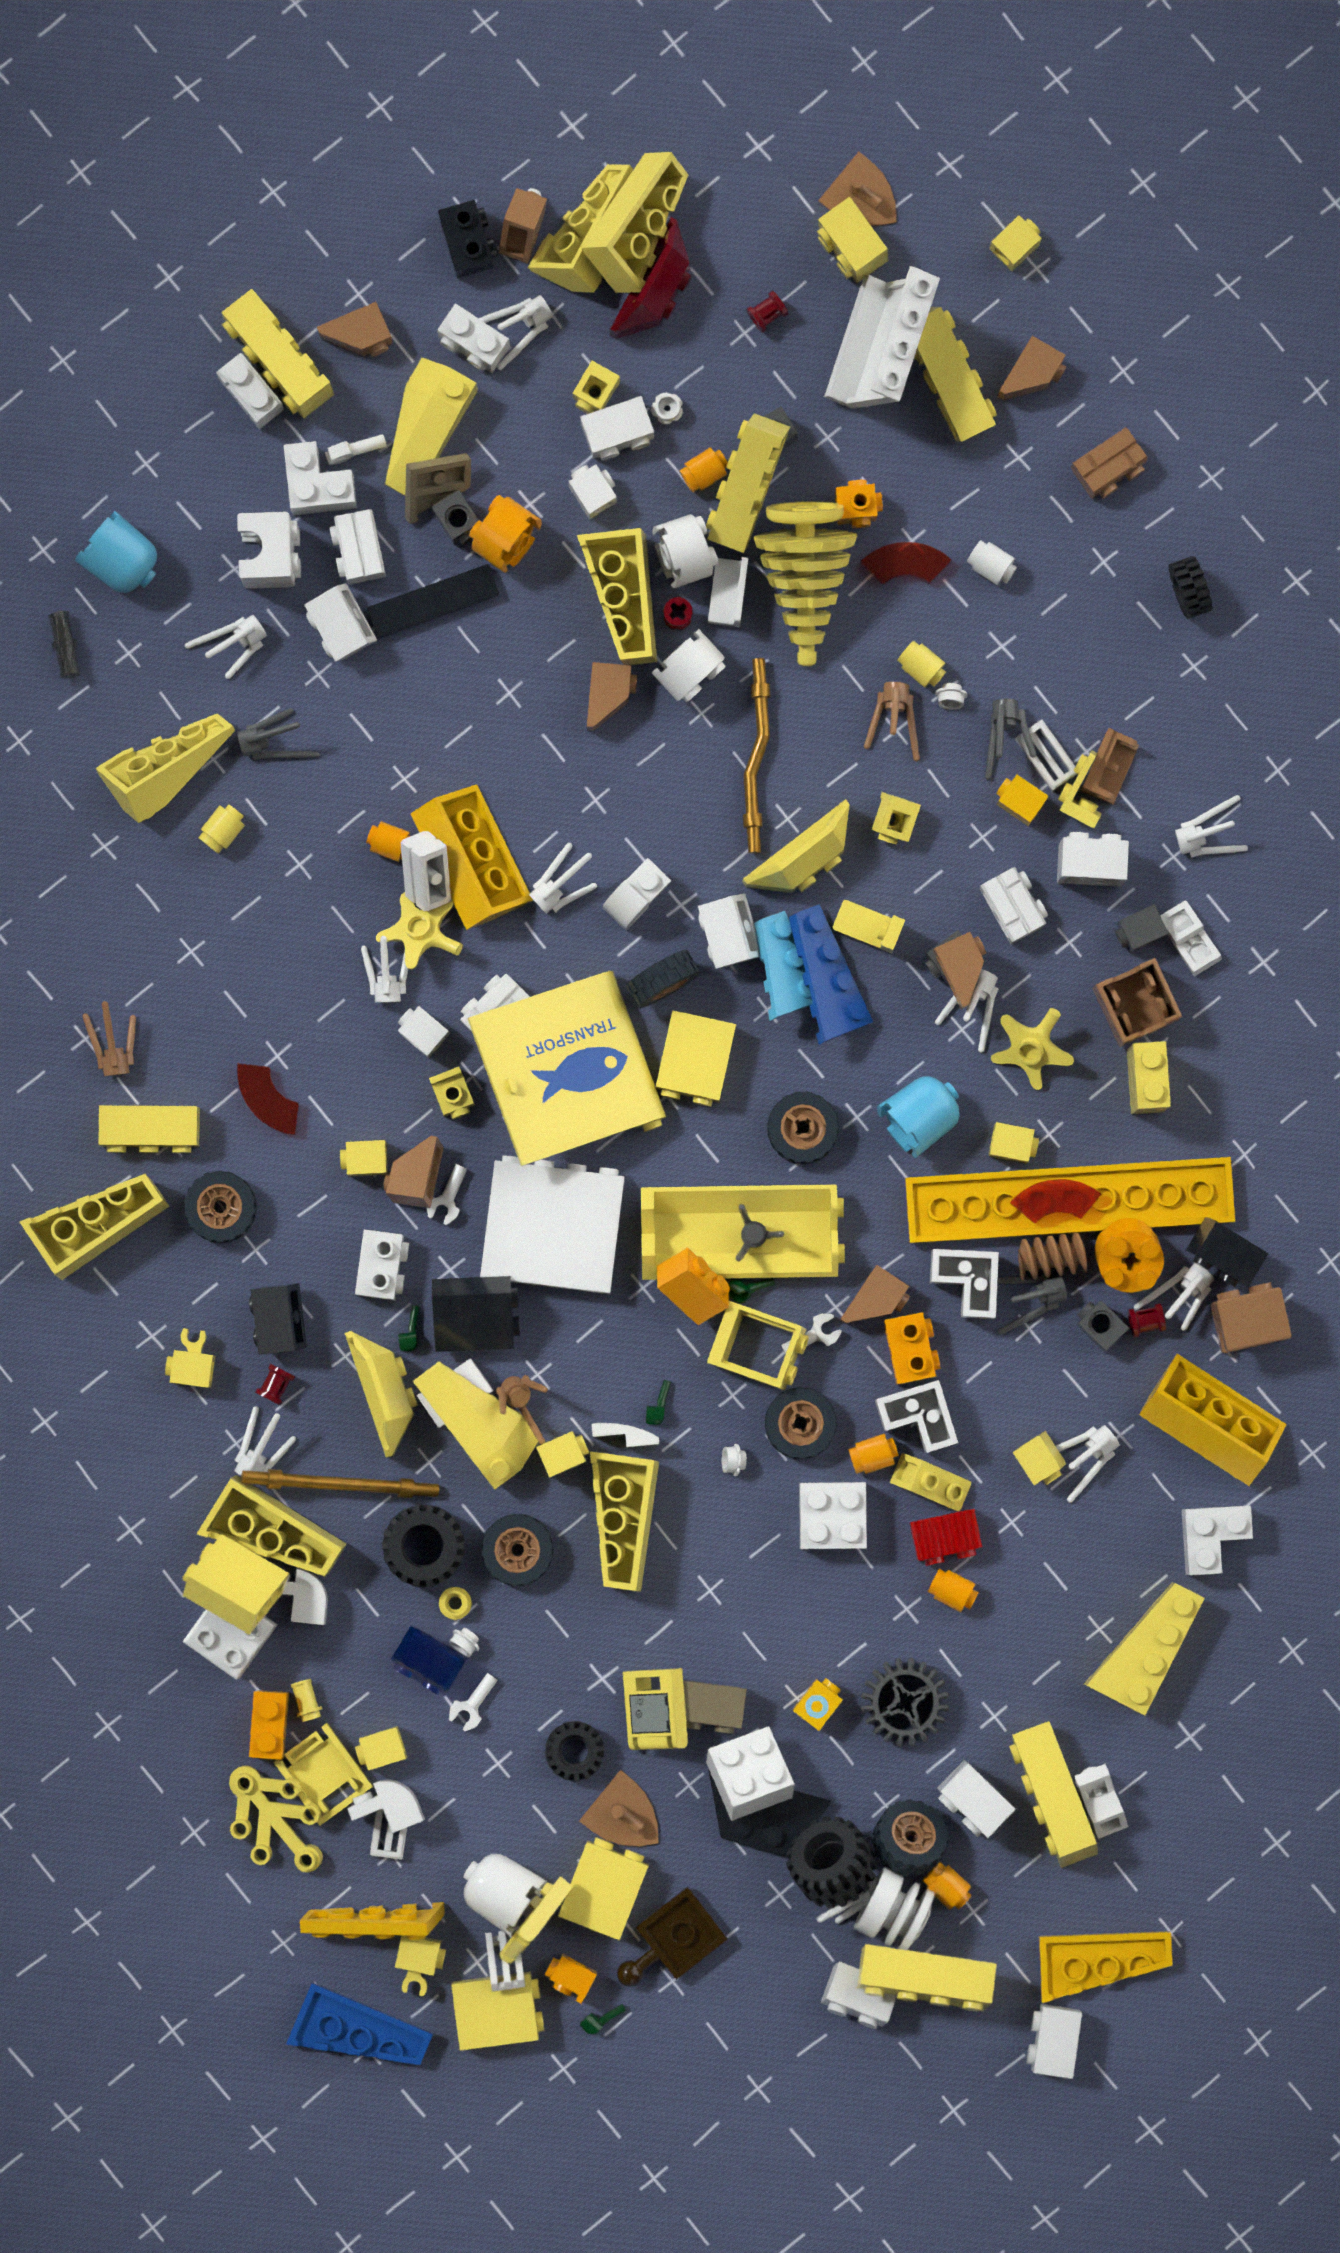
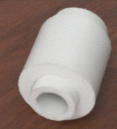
[967,540,1017,586]

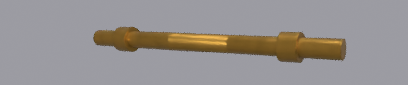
[743,658,771,854]
[241,1469,439,1498]

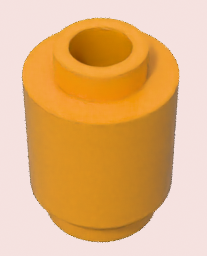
[679,447,728,493]
[366,821,410,862]
[848,1434,899,1474]
[928,1569,979,1613]
[922,1861,972,1910]

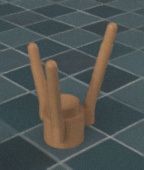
[864,682,920,761]
[82,1001,136,1076]
[496,1375,548,1445]

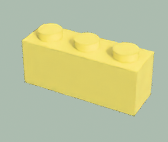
[98,1105,200,1153]

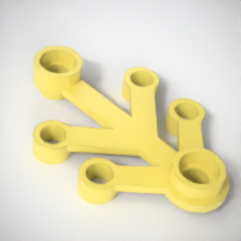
[229,1766,323,1873]

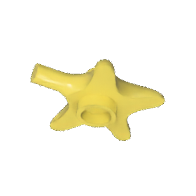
[376,893,463,970]
[991,1008,1074,1090]

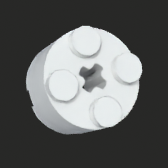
[652,514,718,588]
[652,629,726,702]

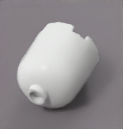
[463,1854,547,1936]

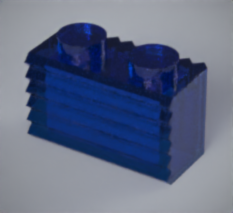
[390,1625,468,1695]

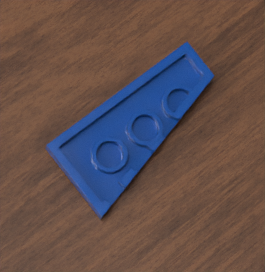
[789,904,873,1044]
[286,1982,433,2065]

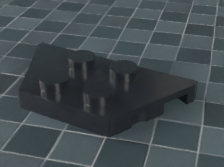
[708,1769,831,1856]

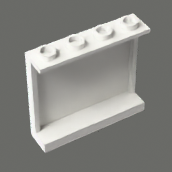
[824,266,940,409]
[480,1156,625,1294]

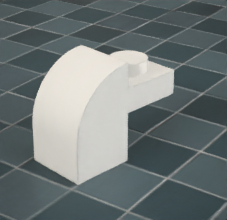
[603,858,671,931]
[283,1569,328,1625]
[1075,1764,1128,1839]
[347,1780,425,1833]

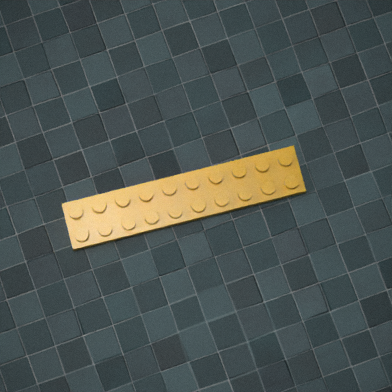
[905,1157,1235,1243]

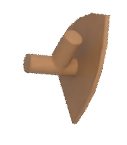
[818,152,896,226]
[579,1770,659,1847]

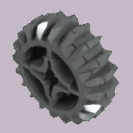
[861,1658,949,1746]

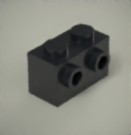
[438,199,498,278]
[1186,1217,1269,1287]
[249,1283,307,1355]

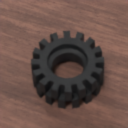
[1168,556,1213,619]
[545,1721,604,1781]

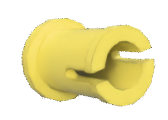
[291,1679,322,1722]

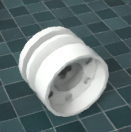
[854,1867,935,1950]

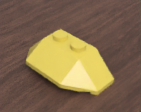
[743,799,850,893]
[345,1331,418,1458]

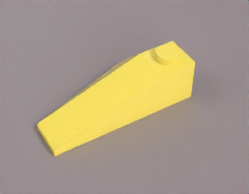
[528,165,633,292]
[385,358,478,496]
[96,713,235,823]
[413,1361,538,1489]

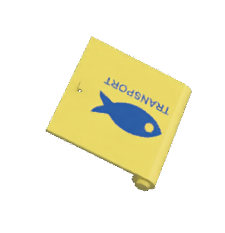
[467,971,666,1166]

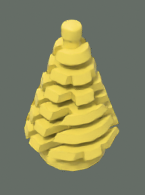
[753,501,857,666]

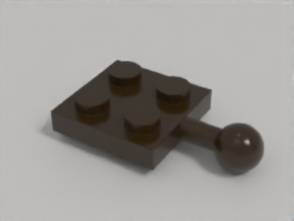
[617,1886,728,1987]

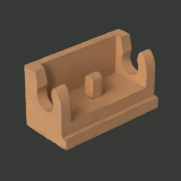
[1081,728,1139,805]

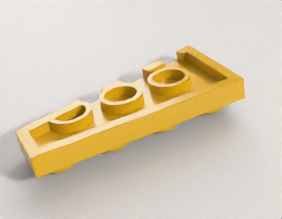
[300,1902,445,1940]
[1039,1931,1173,2003]

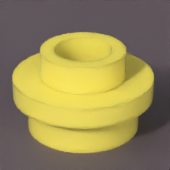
[439,1587,472,1620]

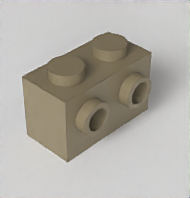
[683,1680,747,1734]

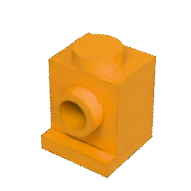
[544,1954,597,2004]

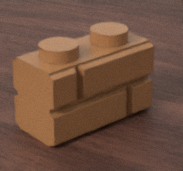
[1071,427,1148,499]

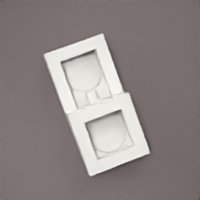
[1160,900,1222,976]
[592,1423,659,1447]

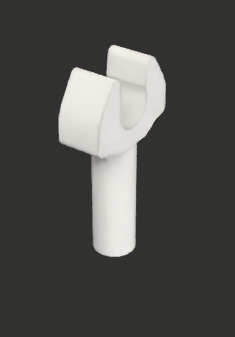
[325,434,386,465]
[427,1164,467,1225]
[781,1314,842,1354]
[449,1673,498,1731]

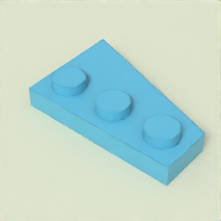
[754,911,813,1021]

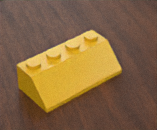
[410,784,533,930]
[1139,1354,1287,1486]

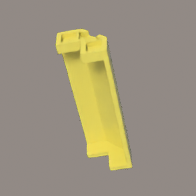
[641,1184,845,1280]

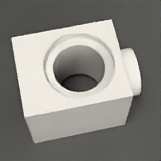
[398,1006,450,1058]

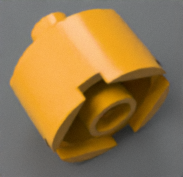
[469,495,542,573]
[1095,1218,1164,1293]

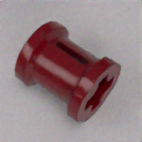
[746,290,789,333]
[664,597,693,630]
[1128,1303,1166,1338]
[255,1364,295,1406]

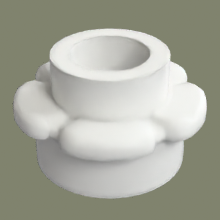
[651,393,683,424]
[936,683,968,710]
[721,1444,746,1476]
[449,1628,480,1657]

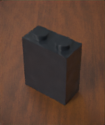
[432,1276,520,1352]

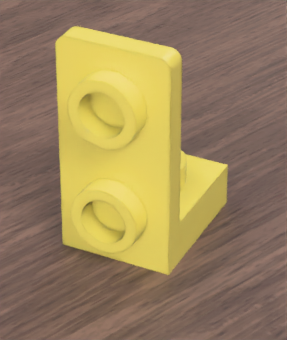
[1058,750,1102,828]
[833,900,905,954]
[890,1453,971,1511]

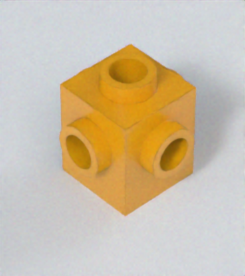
[834,480,883,528]

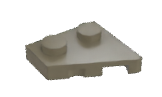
[405,453,471,524]

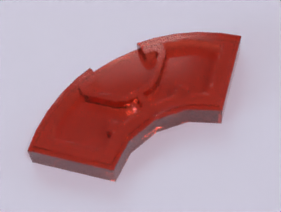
[860,542,952,585]
[237,1063,299,1136]
[1009,1179,1101,1224]

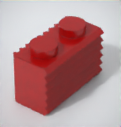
[909,1509,982,1566]

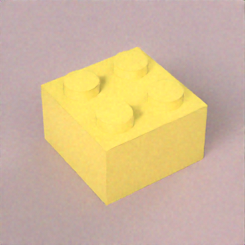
[817,197,888,283]

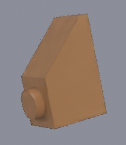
[499,188,547,264]
[317,302,393,357]
[998,336,1067,400]
[587,662,637,731]
[933,932,986,1010]
[384,1136,444,1208]
[840,1265,910,1324]

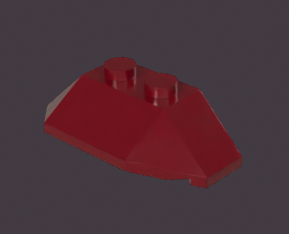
[610,217,692,339]

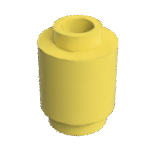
[897,641,946,688]
[198,804,245,854]

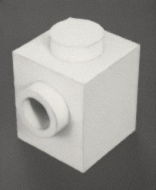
[569,465,617,519]

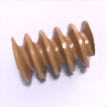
[1018,1233,1087,1281]

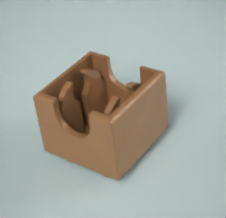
[1092,958,1183,1048]
[1210,1282,1292,1353]

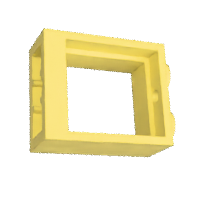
[707,1301,809,1391]

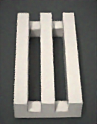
[1015,720,1077,792]
[370,1808,408,1860]
[485,1931,525,1992]

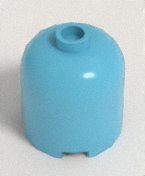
[75,511,157,593]
[877,1076,960,1158]

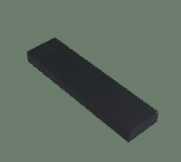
[367,564,500,639]

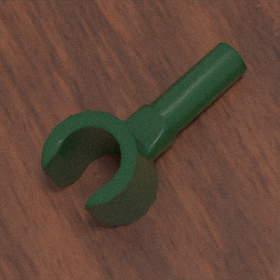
[728,1278,775,1304]
[398,1305,420,1351]
[646,1380,671,1425]
[580,2004,626,2034]

